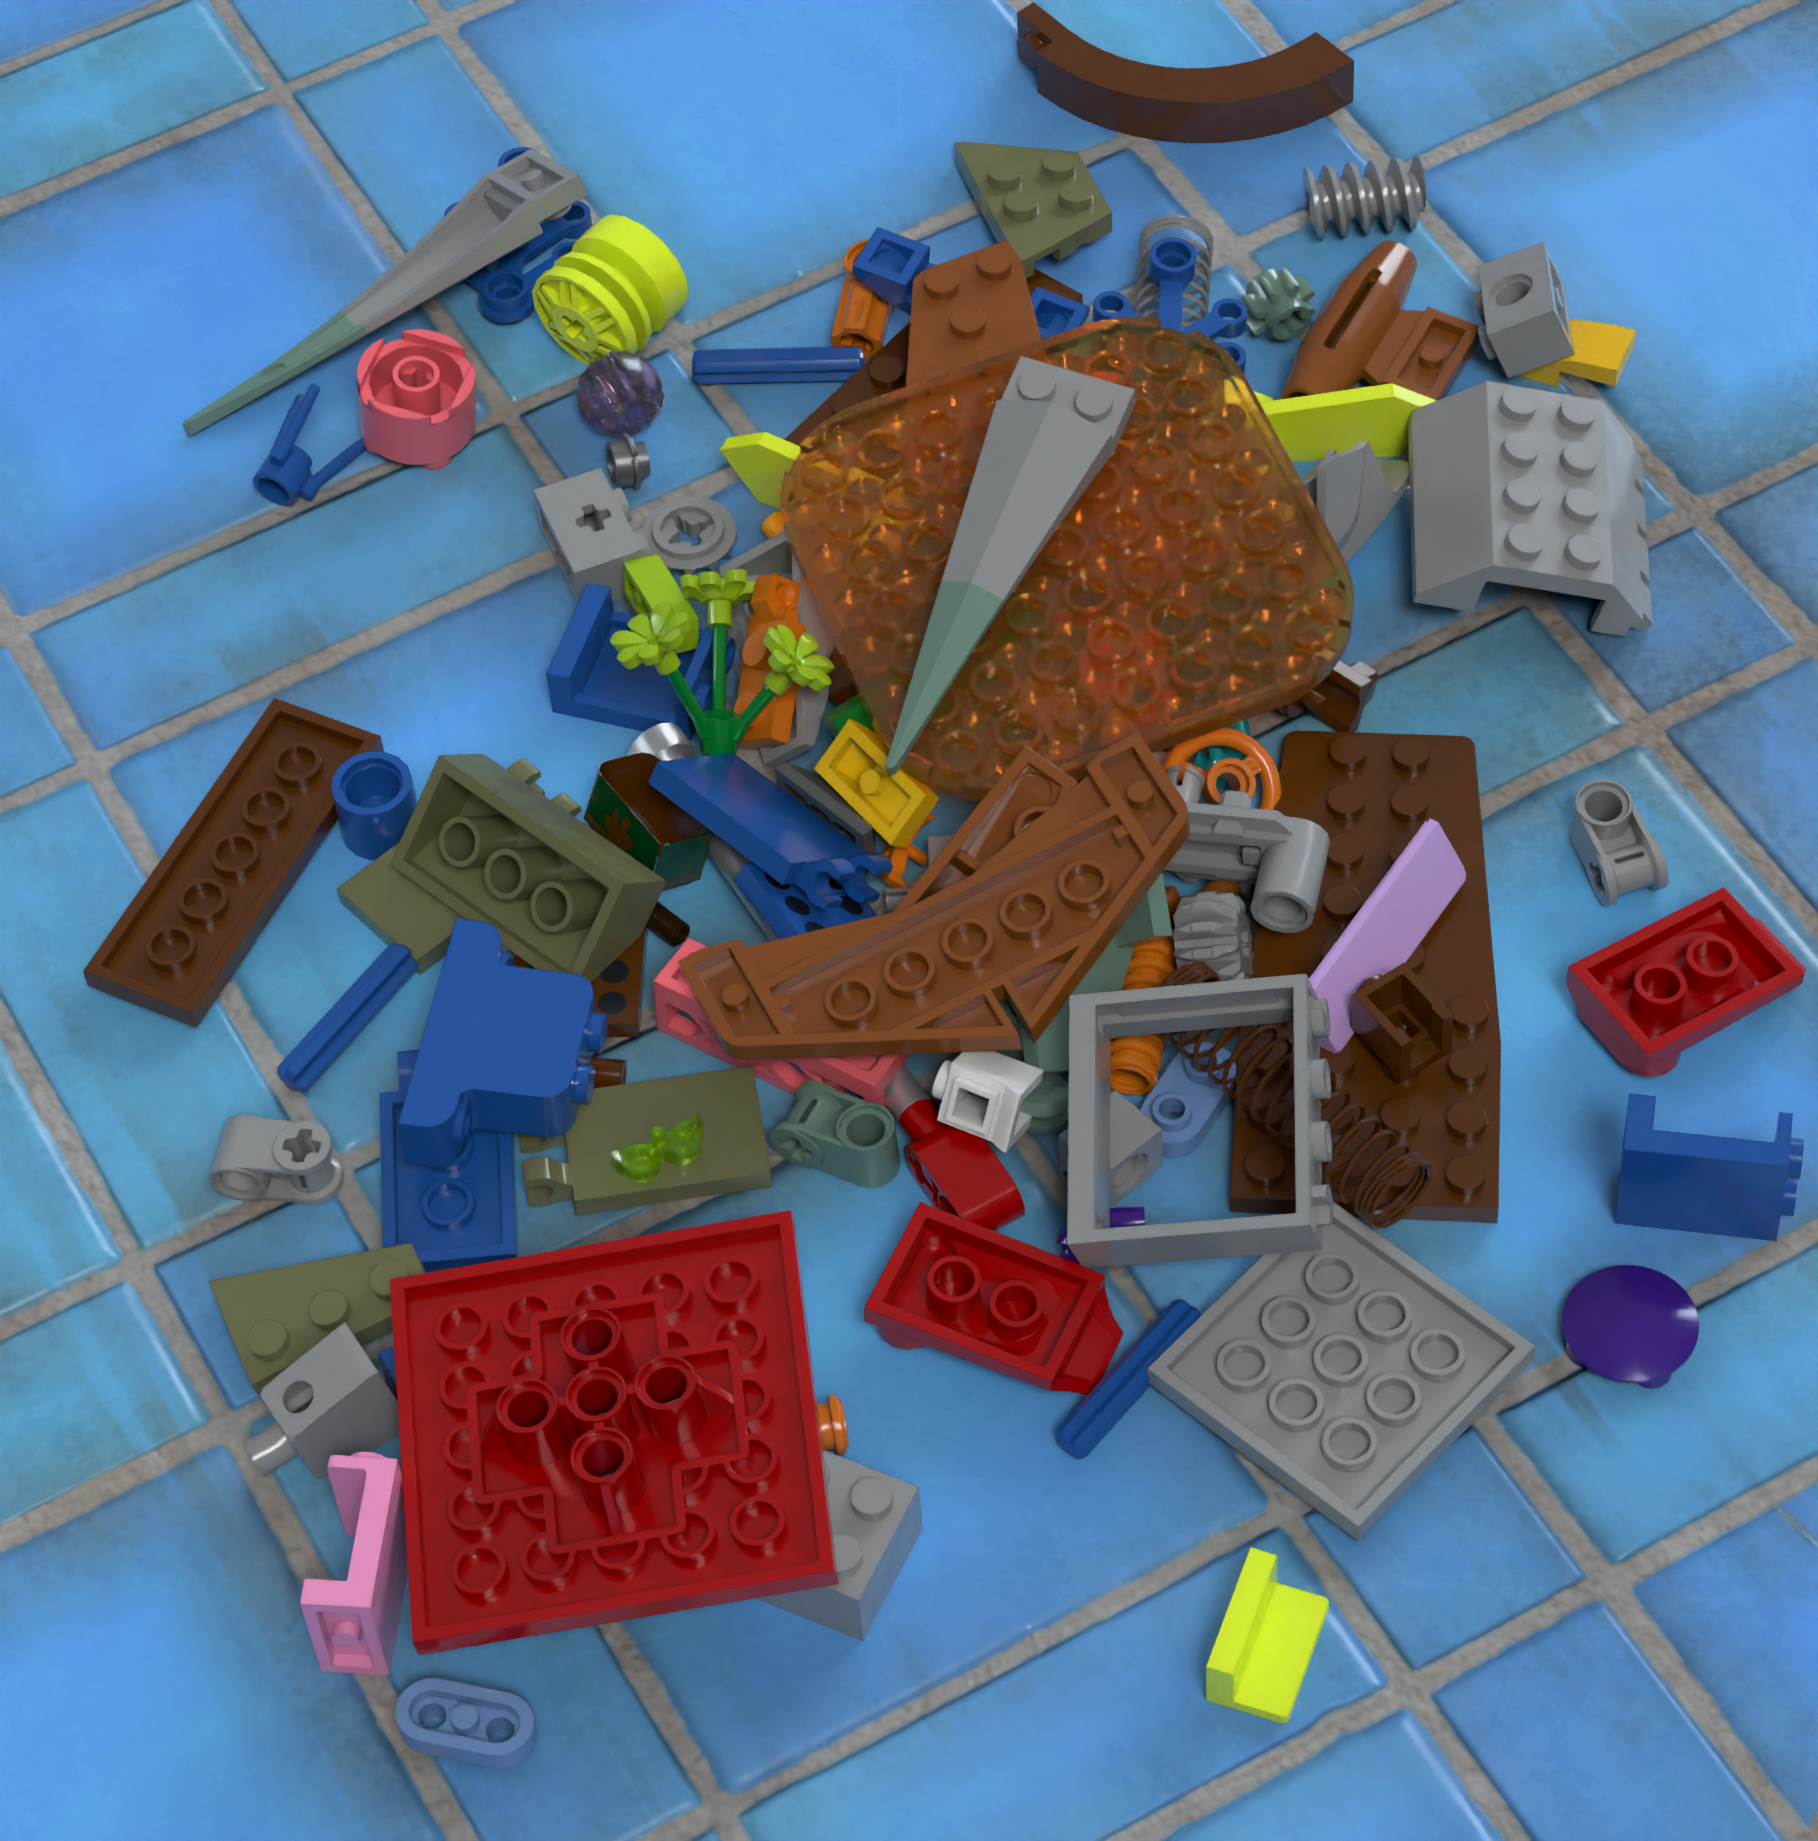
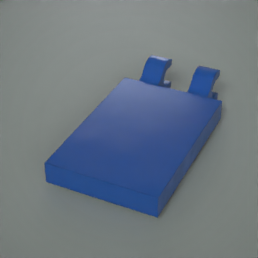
[648,753,893,909]
[380,1050,518,1273]

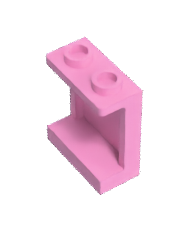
[300,1452,408,1676]

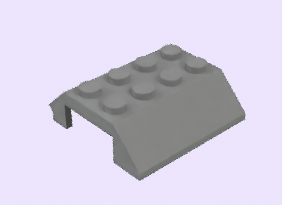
[1408,381,1653,637]

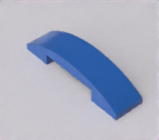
[852,227,1090,356]

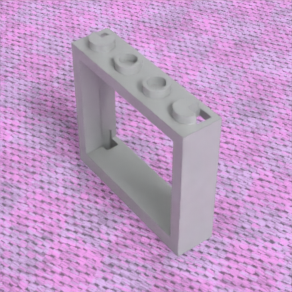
[1067,973,1333,1268]

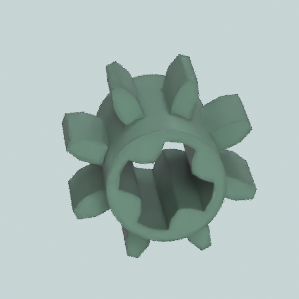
[1242,268,1315,342]

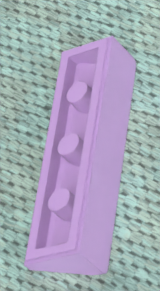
[1309,818,1466,1053]

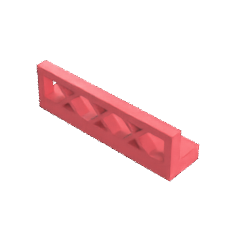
[653,938,909,1108]

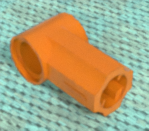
[831,240,896,361]

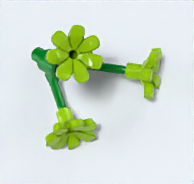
[610,569,835,756]

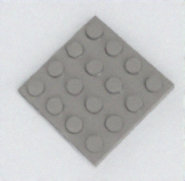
[1147,1202,1535,1540]

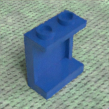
[546,582,736,742]
[1615,1093,1804,1241]

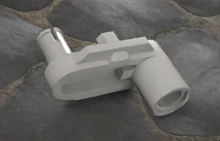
[1164,765,1331,933]

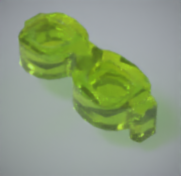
[611,1113,704,1182]

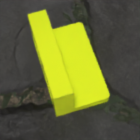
[1206,1547,1329,1723]

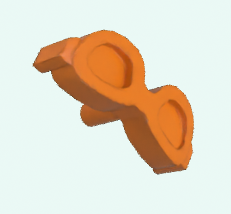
[877,813,935,888]

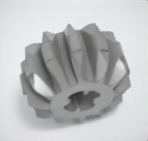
[1172,890,1254,984]

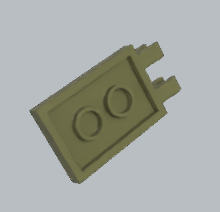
[337,758,581,975]
[519,1065,772,1215]

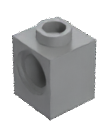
[1058,1090,1163,1208]

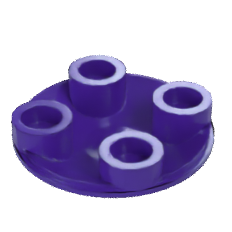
[1562,1265,1699,1389]

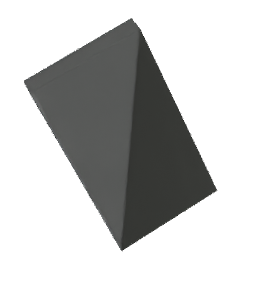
[775,761,876,874]

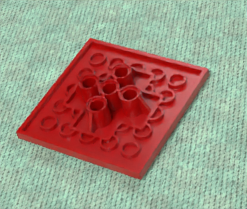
[390,1210,839,1655]

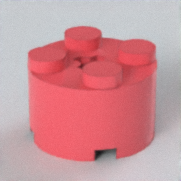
[357,329,476,470]

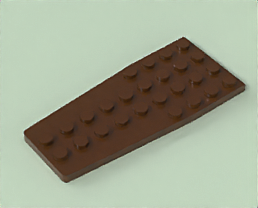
[1230,730,1501,1223]

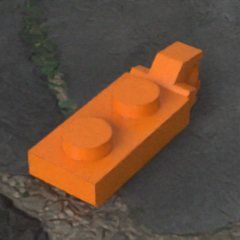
[733,573,806,749]

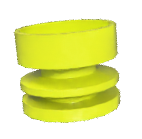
[532,215,689,372]

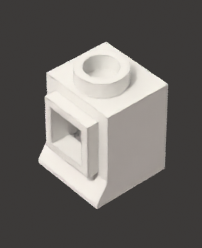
[932,1051,1044,1153]

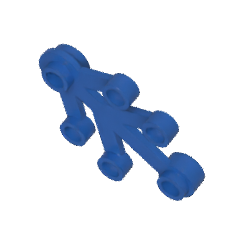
[444,147,592,323]
[1090,237,1248,424]

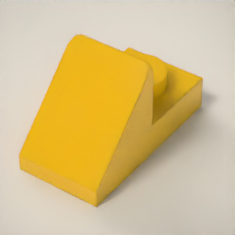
[814,719,940,848]

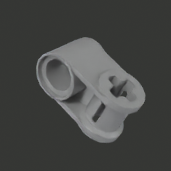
[1570,779,1668,906]
[209,1114,344,1205]

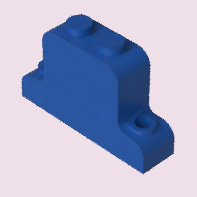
[398,918,608,1167]

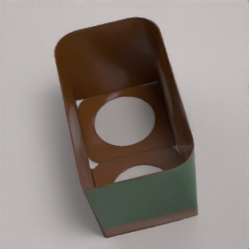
[583,752,713,891]

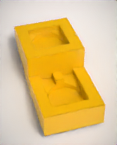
[1502,320,1636,387]

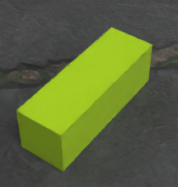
[623,554,699,654]

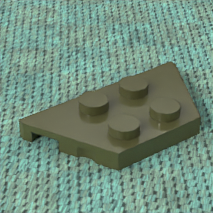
[954,142,1112,279]

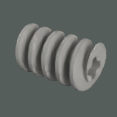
[1303,156,1426,238]

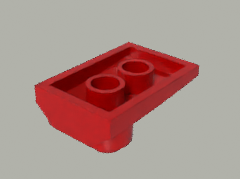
[1566,887,1806,1077]
[864,1202,1123,1395]

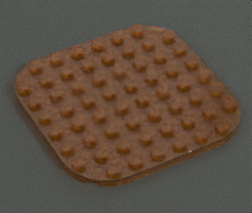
[780,317,1354,801]

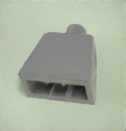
[242,1323,399,1478]

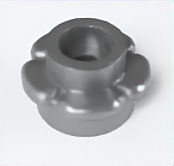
[605,433,651,491]

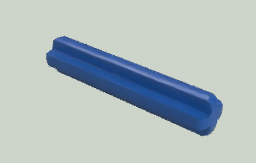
[692,346,865,384]
[277,943,419,1093]
[1056,1299,1201,1459]

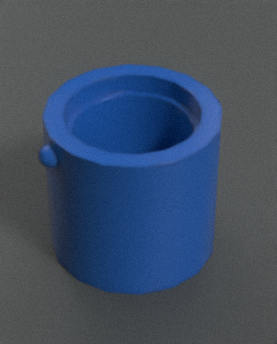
[331,751,417,860]

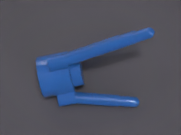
[253,383,366,506]

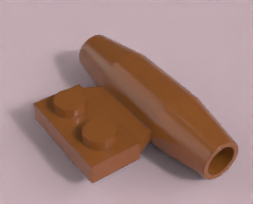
[1281,241,1480,400]

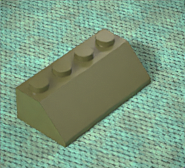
[390,754,667,983]

